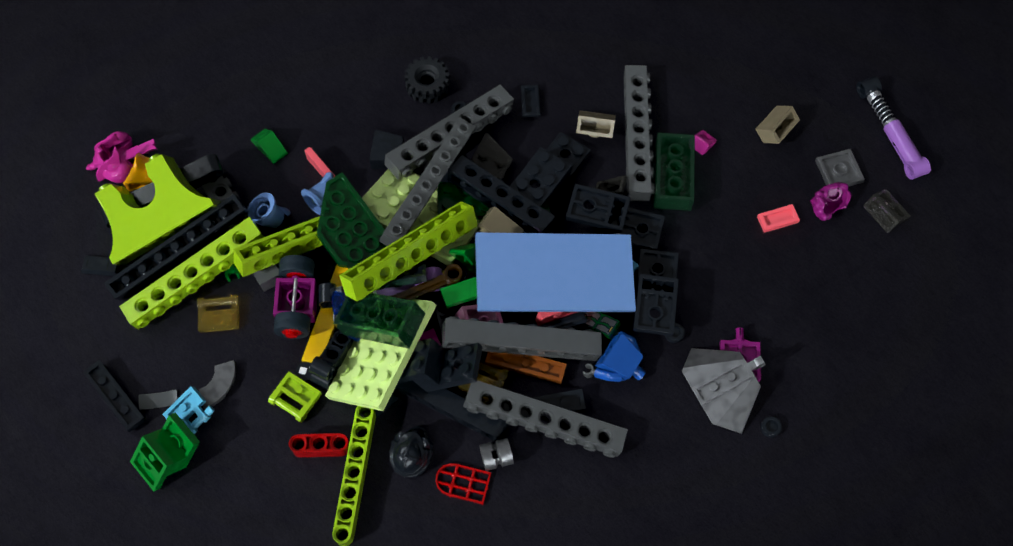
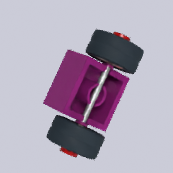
[273,255,318,339]

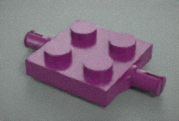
[719,328,761,382]

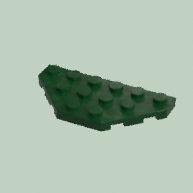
[316,172,386,268]

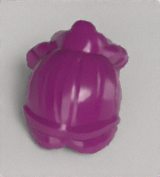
[810,182,851,221]

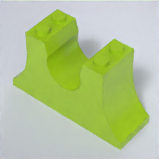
[95,154,221,265]

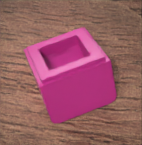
[689,130,717,155]

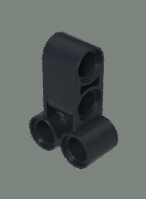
[309,330,352,390]

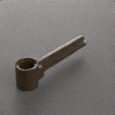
[389,264,464,308]

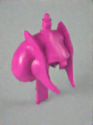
[86,131,157,183]

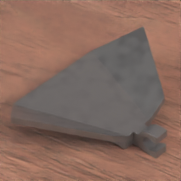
[682,348,766,434]

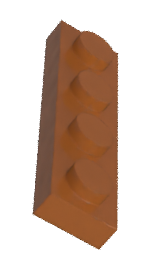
[485,352,567,384]

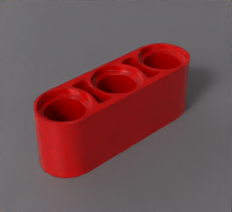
[289,433,349,457]

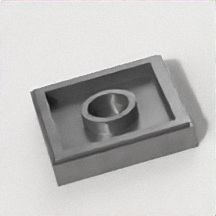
[815,149,865,187]

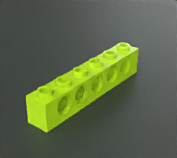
[234,216,323,277]

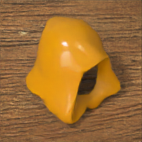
[123,153,153,191]

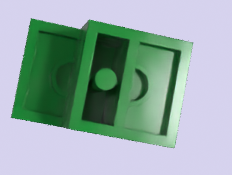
[130,412,200,491]

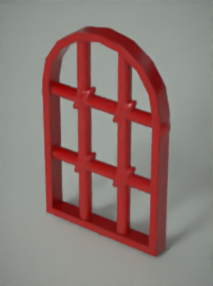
[435,463,491,505]

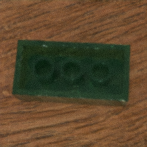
[654,133,695,211]
[333,293,426,349]

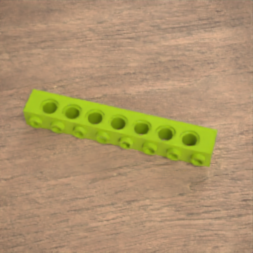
[339,201,478,301]
[119,217,264,330]

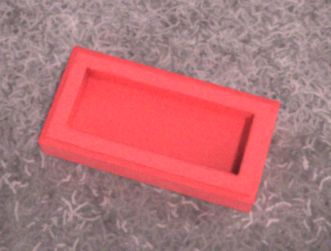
[757,204,800,233]

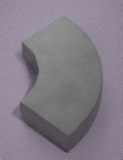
[199,360,236,410]

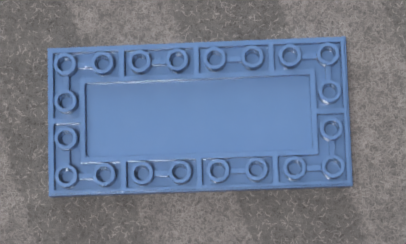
[475,232,636,312]

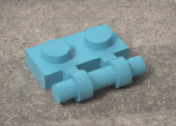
[162,386,215,434]

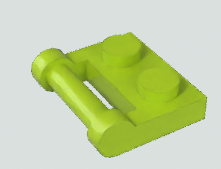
[268,371,322,423]

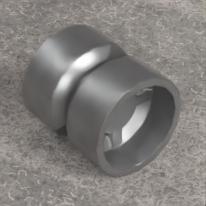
[479,438,514,471]

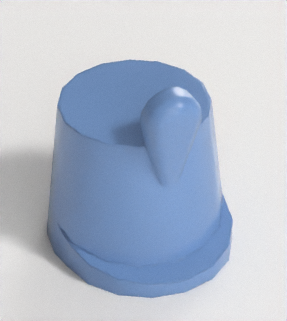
[301,172,334,215]
[247,192,291,230]

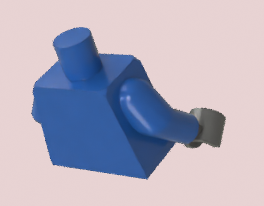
[583,329,646,382]

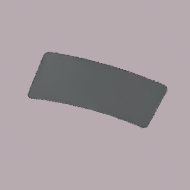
[138,389,177,410]

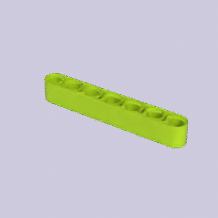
[332,406,376,546]

